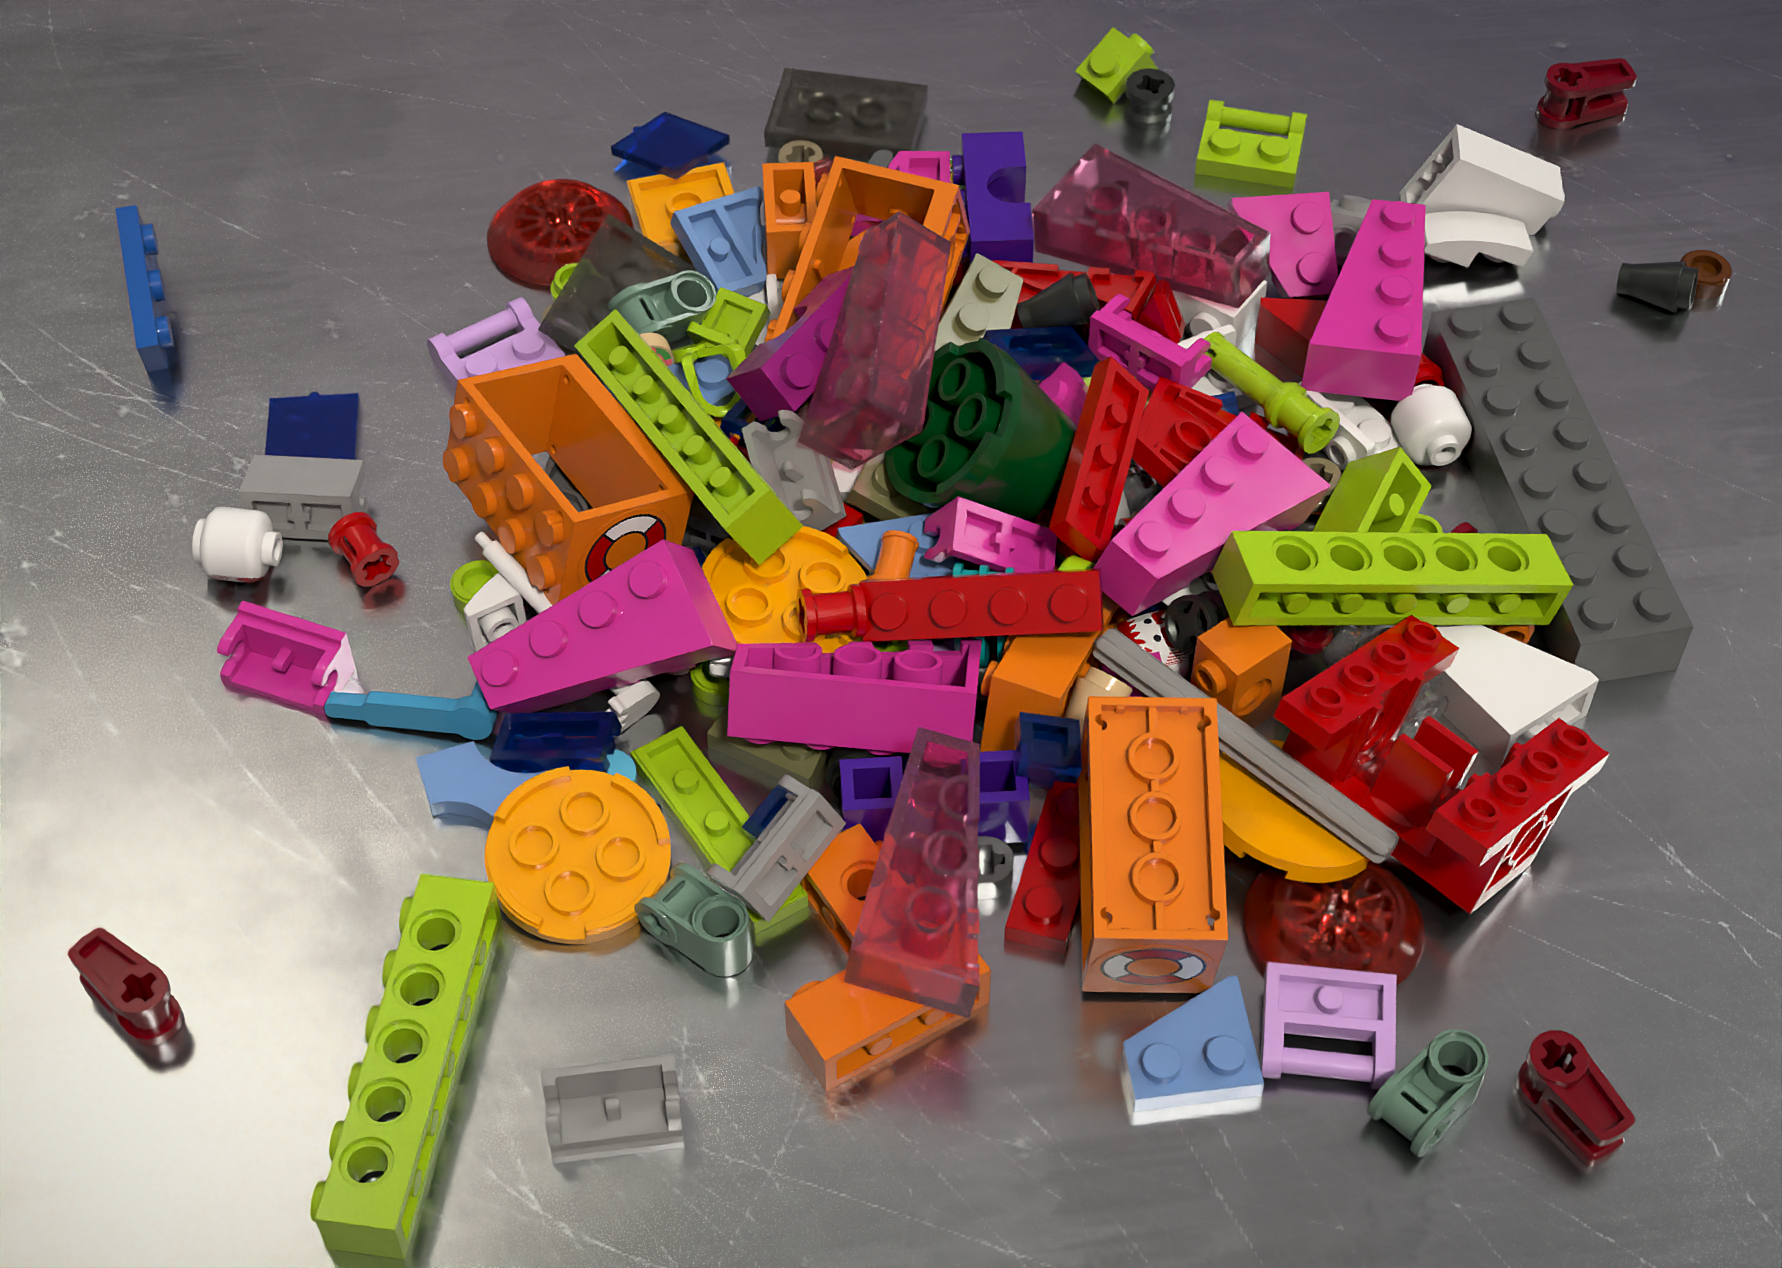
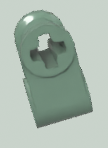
[607,270,716,343]
[634,862,754,977]
[1367,1029,1489,1157]

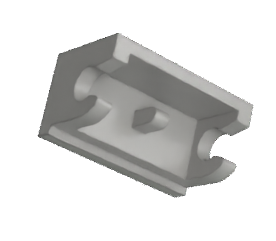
[742,410,847,531]
[239,455,367,541]
[706,774,846,922]
[541,1054,685,1164]

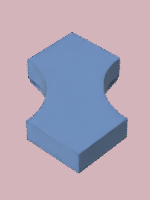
[415,741,546,826]

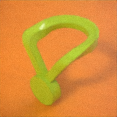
[672,342,746,417]

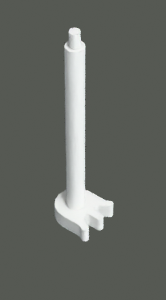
[475,532,660,738]

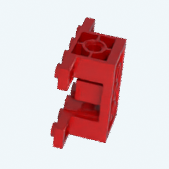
[1273,615,1610,914]

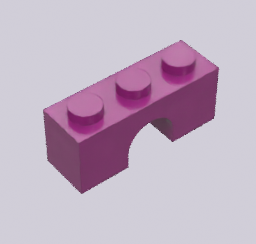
[726,263,895,421]

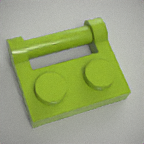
[1195,99,1307,189]

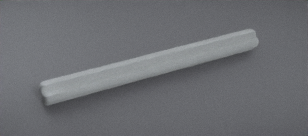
[1093,628,1399,864]

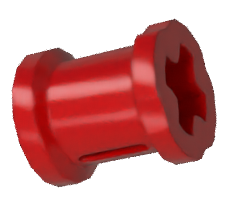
[328,512,399,587]
[796,584,867,642]

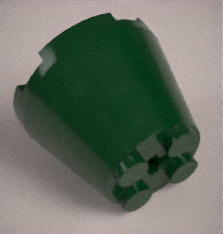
[885,338,1077,525]

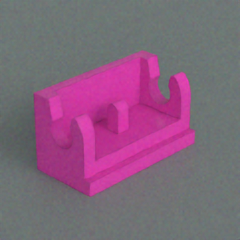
[1088,294,1212,389]
[924,496,1057,573]
[217,601,356,716]

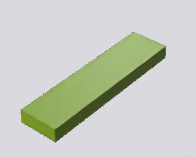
[630,726,808,935]

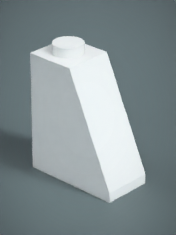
[1400,124,1565,235]
[1419,625,1599,769]

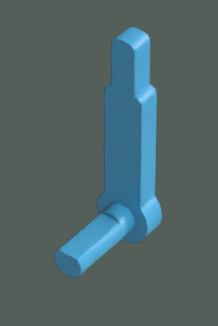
[324,681,497,740]

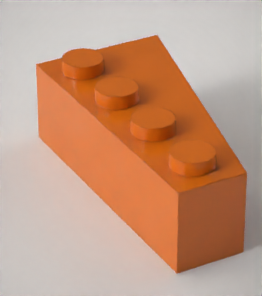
[980,549,1129,789]

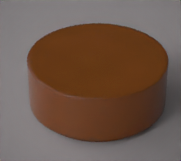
[1680,250,1732,299]

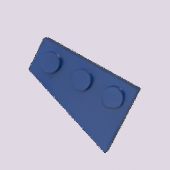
[115,205,174,372]

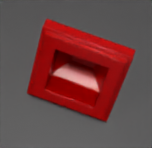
[1136,279,1186,344]

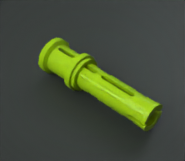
[1204,332,1340,454]

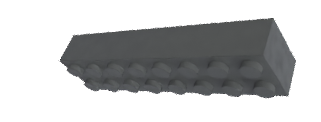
[1423,298,1693,682]

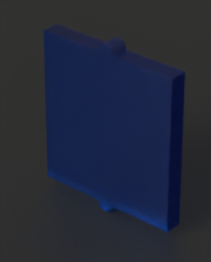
[610,111,730,180]
[265,392,360,460]

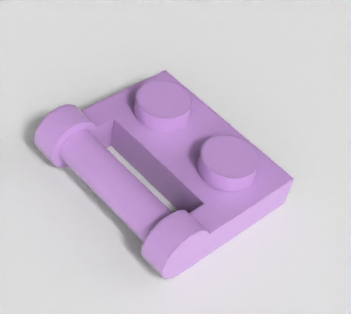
[427,297,566,389]
[1260,962,1396,1090]

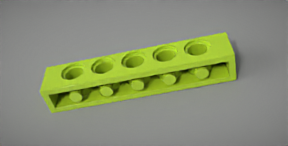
[574,309,803,565]
[1212,531,1573,626]
[310,873,501,1260]

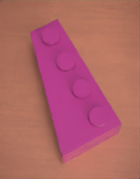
[1301,199,1426,401]
[1094,412,1331,616]
[467,539,738,715]
[727,639,982,761]

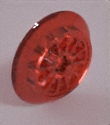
[486,179,634,285]
[1244,860,1425,986]

